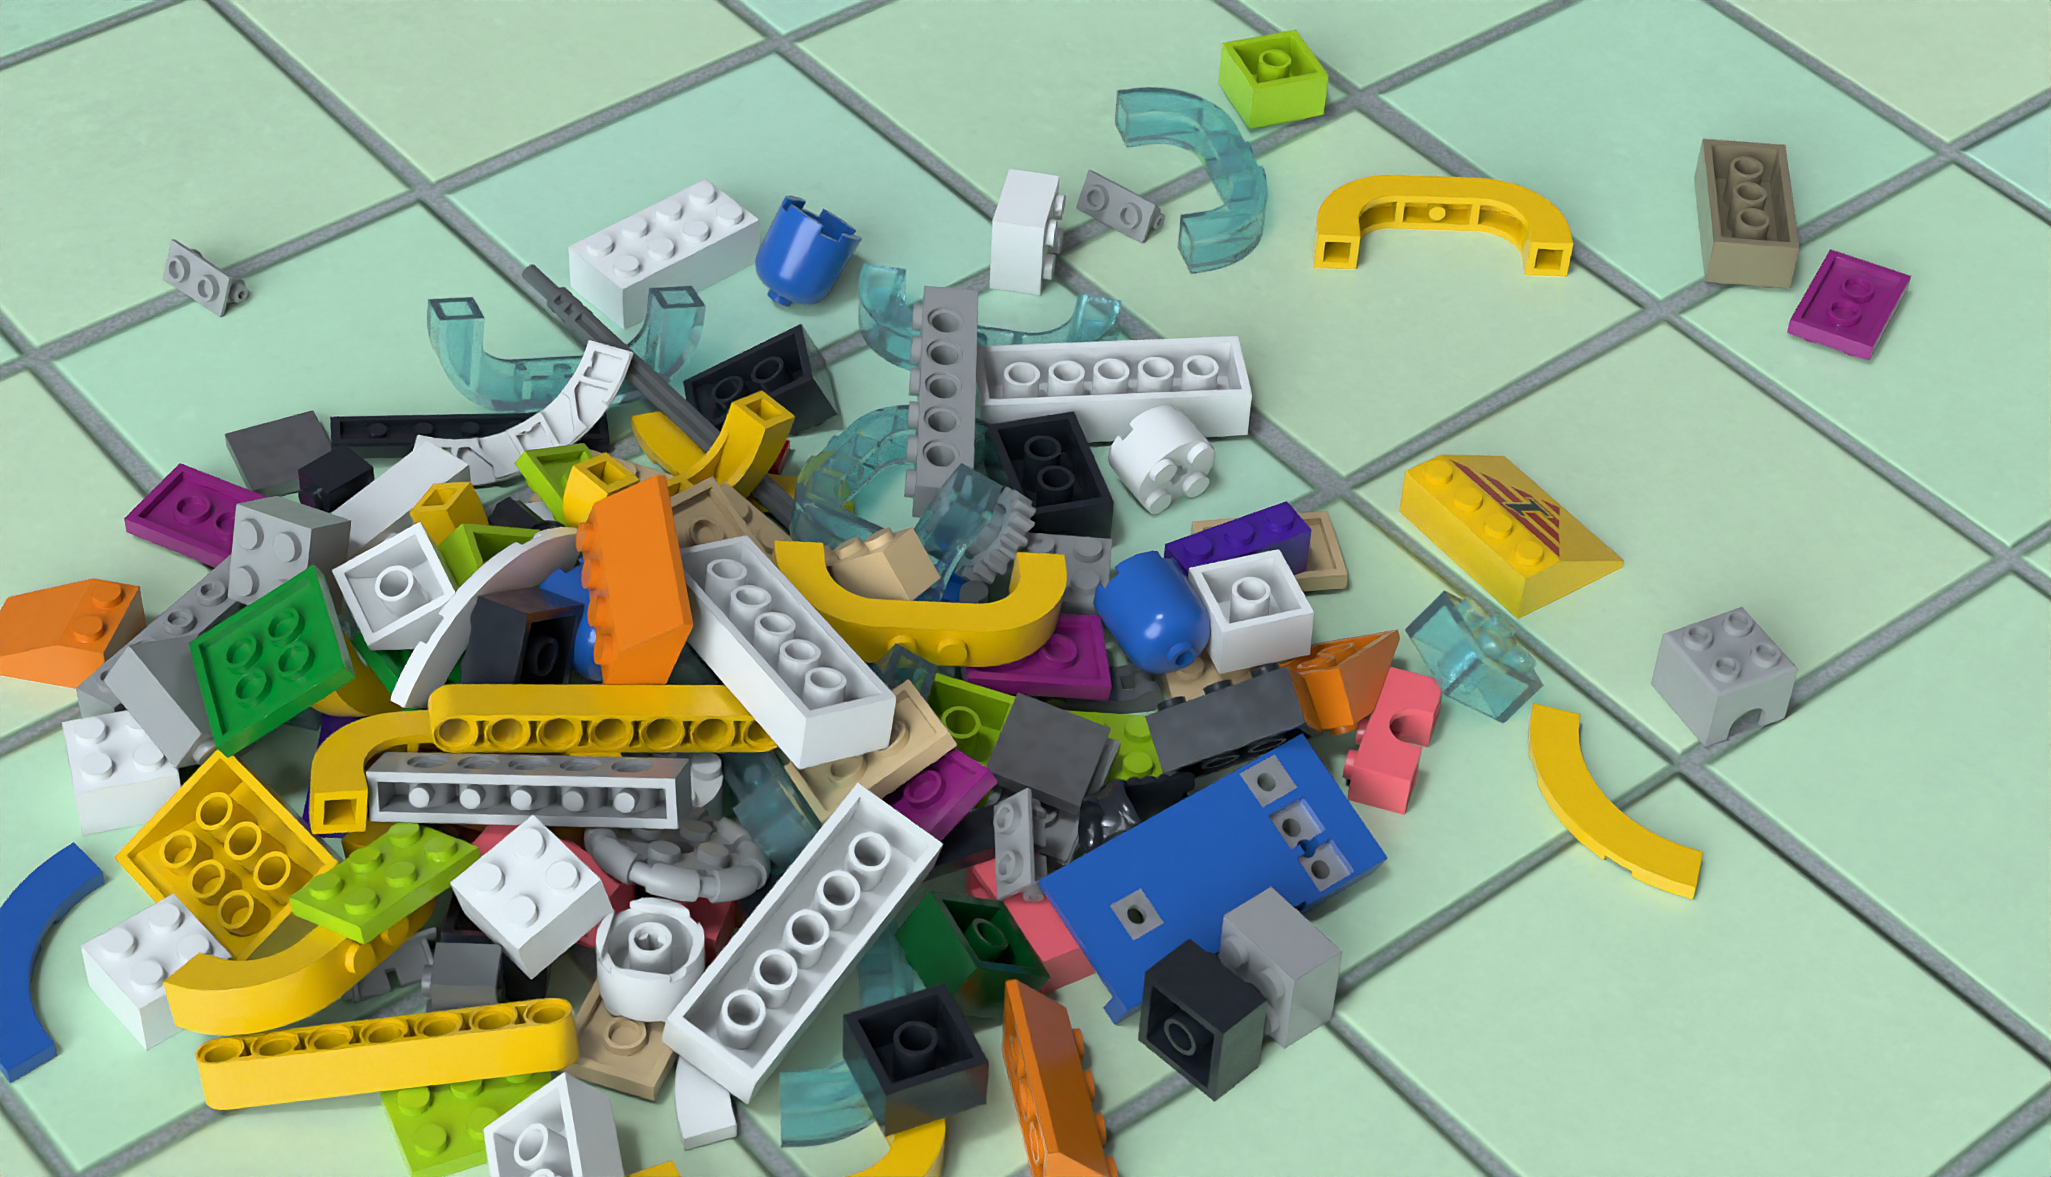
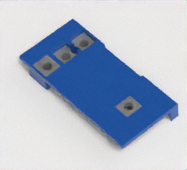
[1038,734,1388,1025]

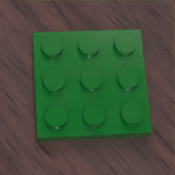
[188,564,356,758]

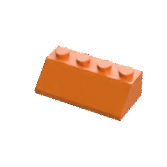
[576,475,693,685]
[1001,980,1117,1177]

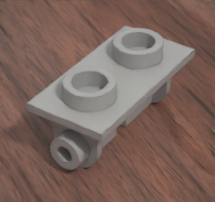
[1076,170,1165,243]
[163,239,248,317]
[993,788,1047,902]
[341,927,437,1003]

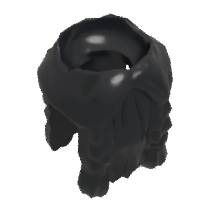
[1078,772,1195,854]

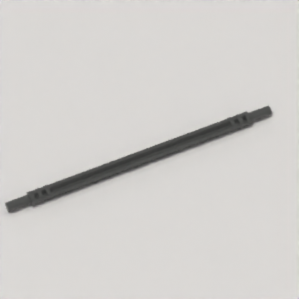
[522,264,842,550]

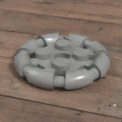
[584,806,771,903]

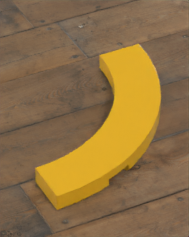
[631,411,853,520]
[1528,703,1703,899]

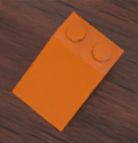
[0,578,147,689]
[1280,629,1400,735]

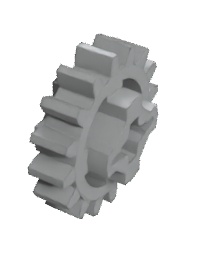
[952,487,1036,584]

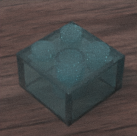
[1405,590,1544,724]

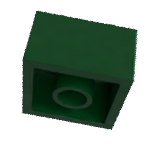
[894,890,1051,1019]

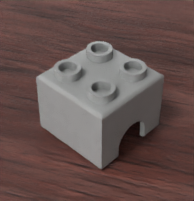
[1651,607,1798,747]

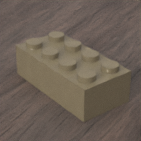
[1694,138,1800,288]

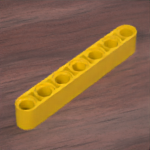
[427,684,778,753]
[195,998,580,1110]

